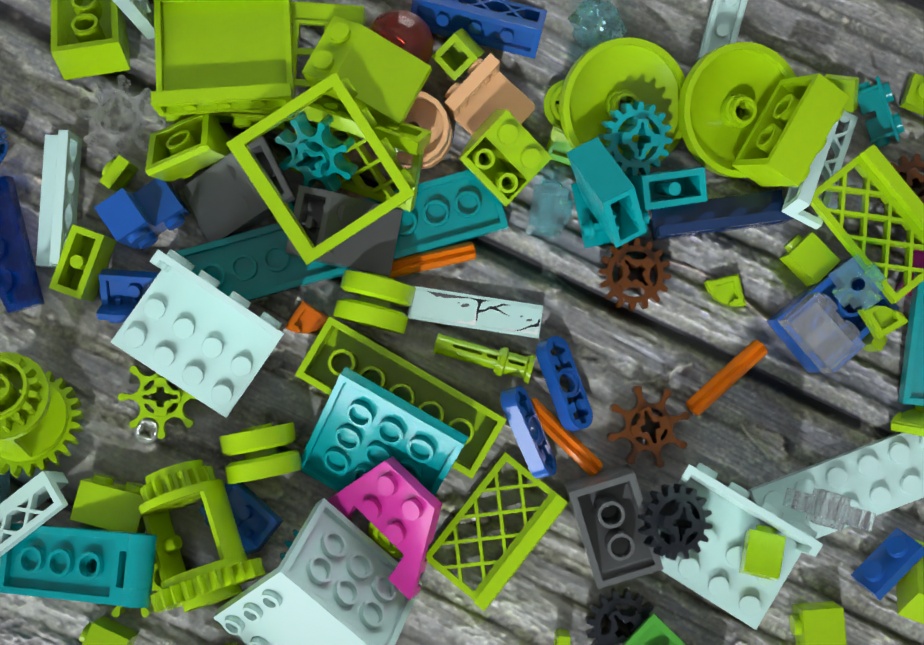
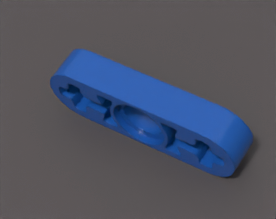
[536,336,593,432]
[500,386,557,479]

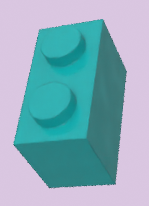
[627,167,708,210]

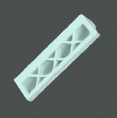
[781,107,858,230]
[36,130,82,267]
[0,470,69,557]

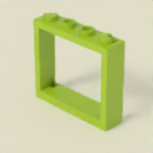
[226,72,417,265]

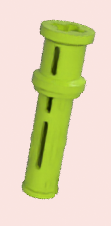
[433,333,536,384]

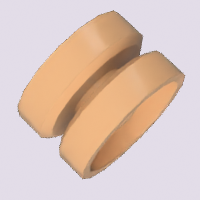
[396,91,453,170]

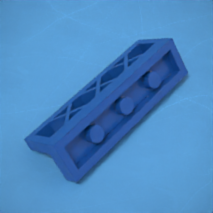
[409,0,547,59]

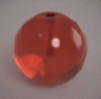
[369,9,434,64]

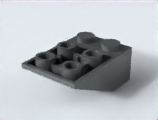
[181,136,297,242]
[285,185,403,277]

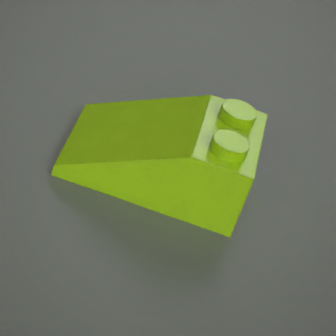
[51,0,130,80]
[302,15,432,126]

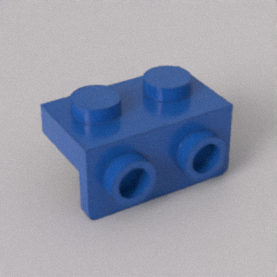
[96,269,159,323]
[198,482,283,555]

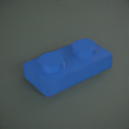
[851,528,924,601]

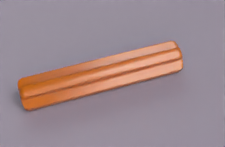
[383,242,476,278]
[686,340,768,416]
[530,398,603,476]

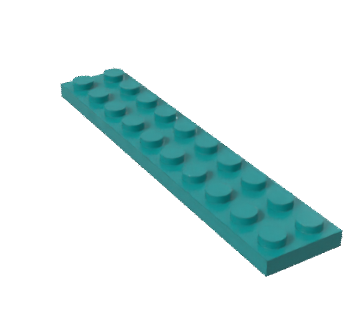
[176,170,509,301]

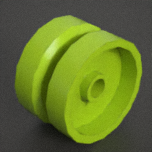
[333,270,416,335]
[219,422,302,484]

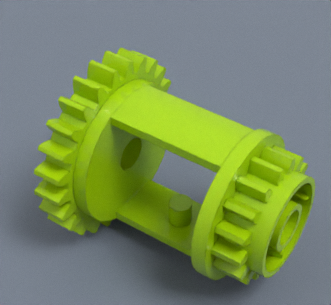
[0,352,85,478]
[138,460,266,613]

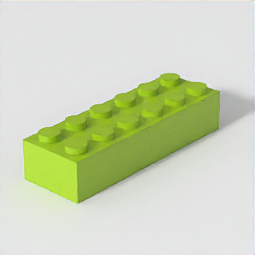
[295,316,507,479]

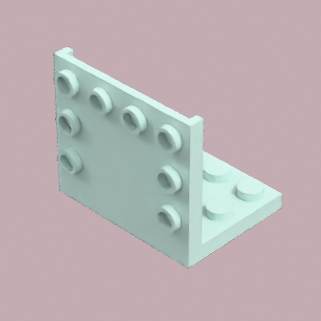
[111,249,284,418]
[657,462,823,630]
[213,498,422,645]

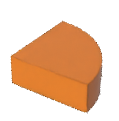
[284,300,328,334]

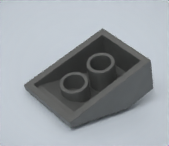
[564,464,663,589]

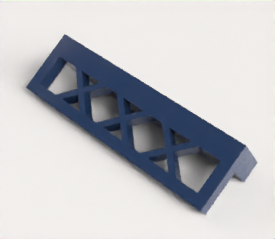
[649,190,794,241]

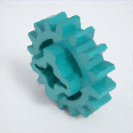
[598,101,673,176]

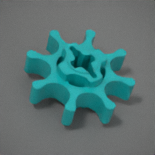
[275,112,358,192]

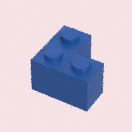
[94,178,191,250]

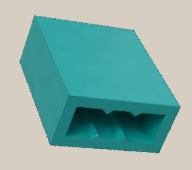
[567,137,646,248]

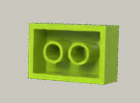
[732,73,850,187]

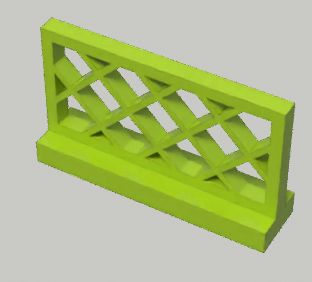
[291,96,431,212]
[810,144,924,304]
[425,452,570,611]

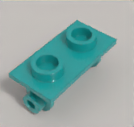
[858,76,905,148]

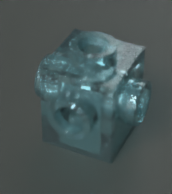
[568,0,627,47]
[828,254,886,311]

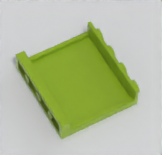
[151,0,295,116]

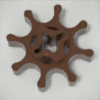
[606,386,690,468]

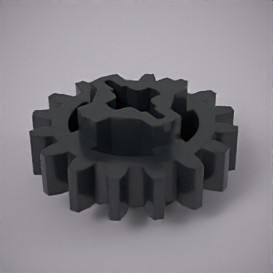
[637,483,713,561]
[585,588,659,645]

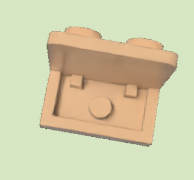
[444,53,535,136]

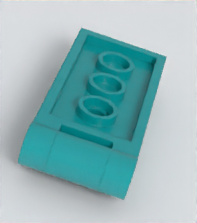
[0,523,157,608]

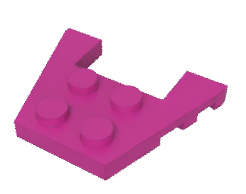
[327,456,442,600]

